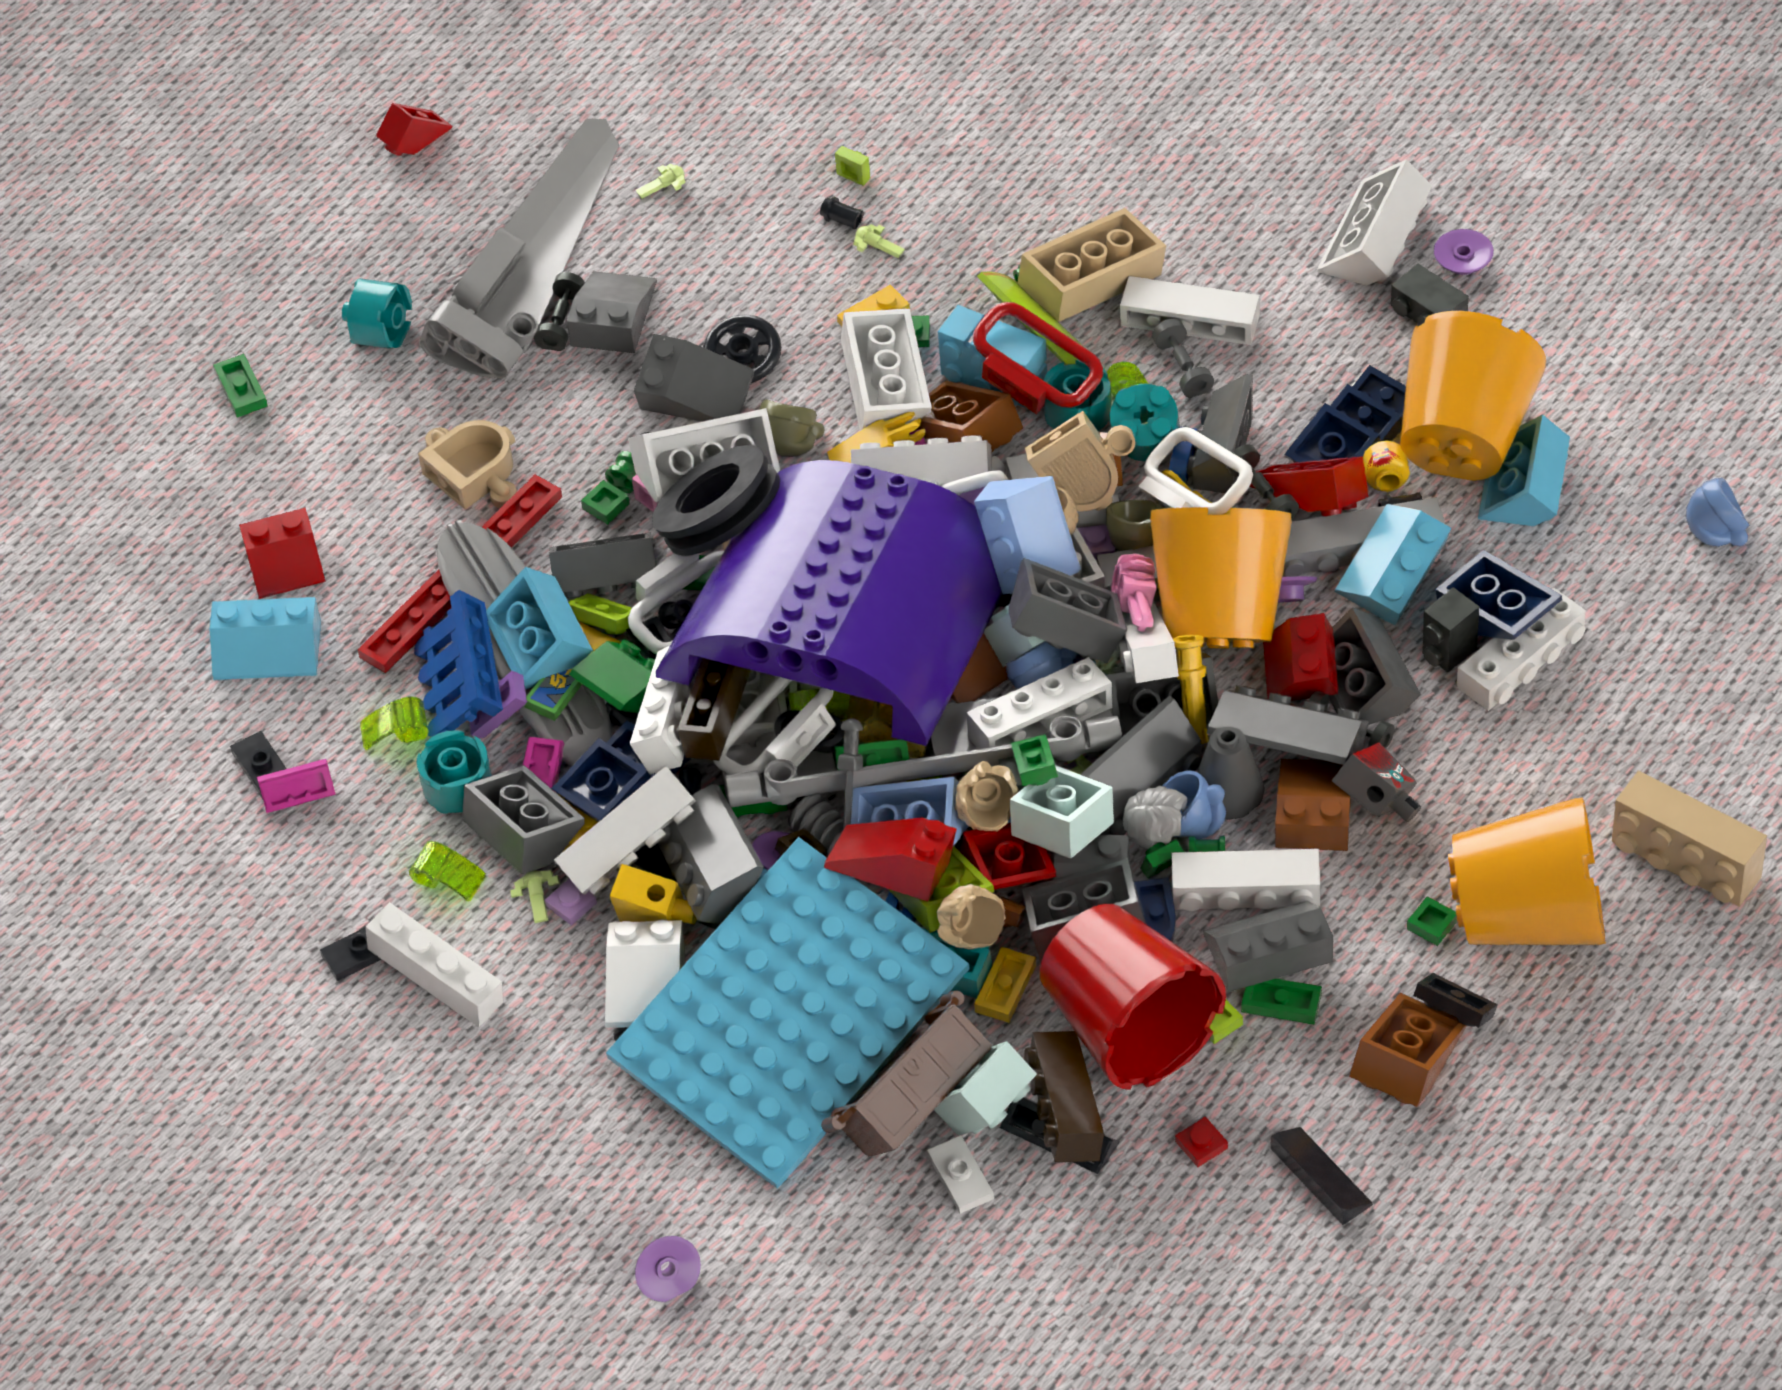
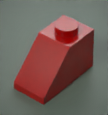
[375,103,453,156]

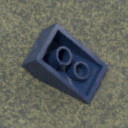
[1435,550,1562,640]

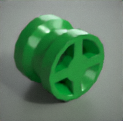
[605,451,637,494]

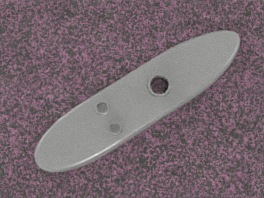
[437,520,613,767]

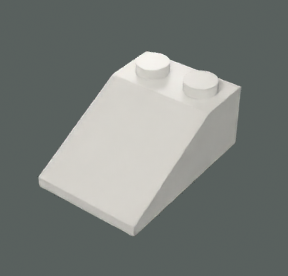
[605,920,685,1028]

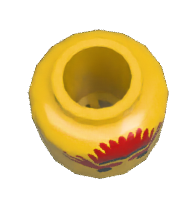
[1363,441,1410,492]

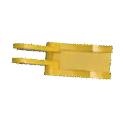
[827,412,926,463]

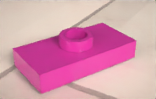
[523,737,565,788]
[257,759,336,813]

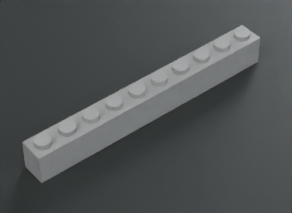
[1097,497,1446,601]

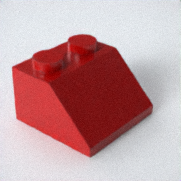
[239,507,326,599]
[1263,613,1338,701]
[960,822,1056,890]

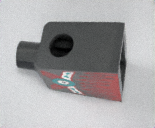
[1332,743,1421,822]

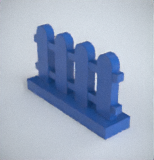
[414,590,503,737]

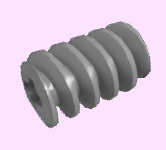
[788,794,844,858]

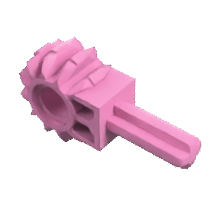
[1110,553,1157,632]

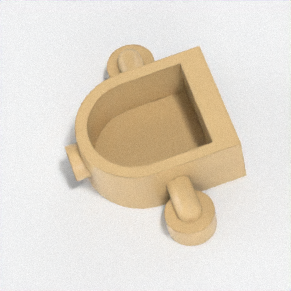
[1025,411,1135,511]
[418,420,517,509]

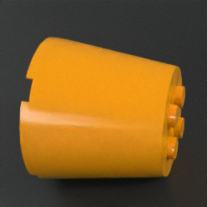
[1400,311,1547,481]
[1150,507,1292,649]
[1448,797,1606,945]

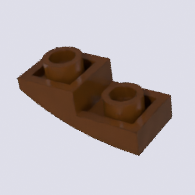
[993,893,1026,928]

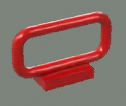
[973,302,1103,415]

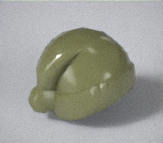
[759,399,825,457]
[1106,499,1165,551]

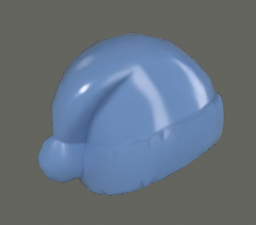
[1686,478,1750,547]
[1006,641,1077,689]
[1162,770,1226,839]

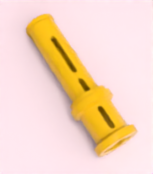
[1173,635,1209,744]

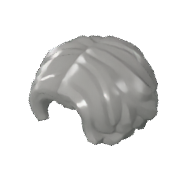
[1123,786,1188,850]

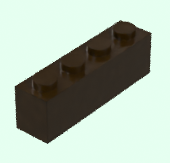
[677,658,751,761]
[1024,1031,1104,1162]

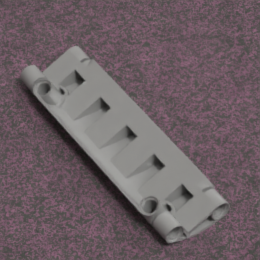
[720,697,1122,807]

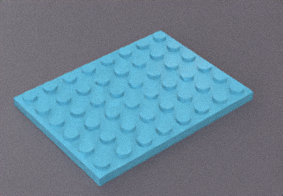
[606,837,970,1188]

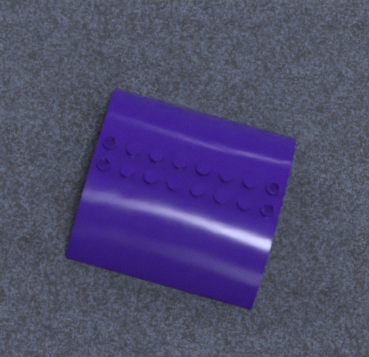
[655,460,1003,746]

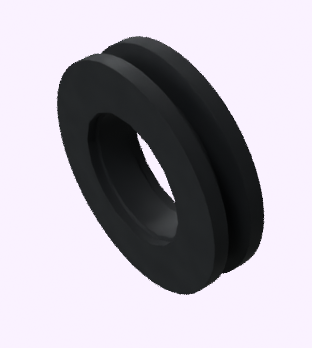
[652,445,780,556]

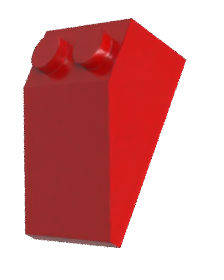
[1249,457,1369,516]
[824,817,957,902]

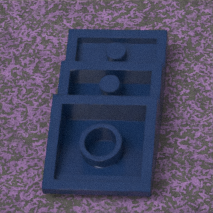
[1284,365,1406,463]
[551,720,692,822]

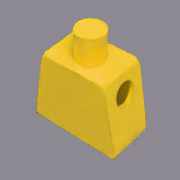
[610,864,697,925]

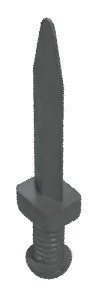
[837,718,863,830]

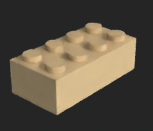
[1017,208,1166,322]
[1612,770,1767,907]

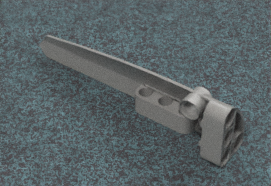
[419,119,619,378]

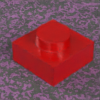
[1175,1116,1228,1167]

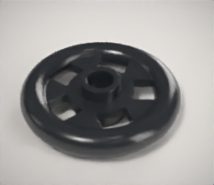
[703,315,782,383]

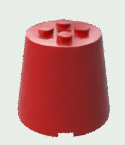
[1040,904,1226,1090]

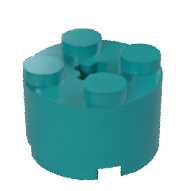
[342,278,412,349]
[1044,360,1112,431]
[1110,384,1180,462]
[416,730,492,814]

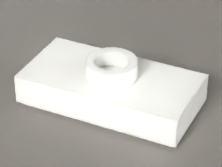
[927,1136,994,1214]

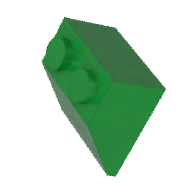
[569,640,655,713]

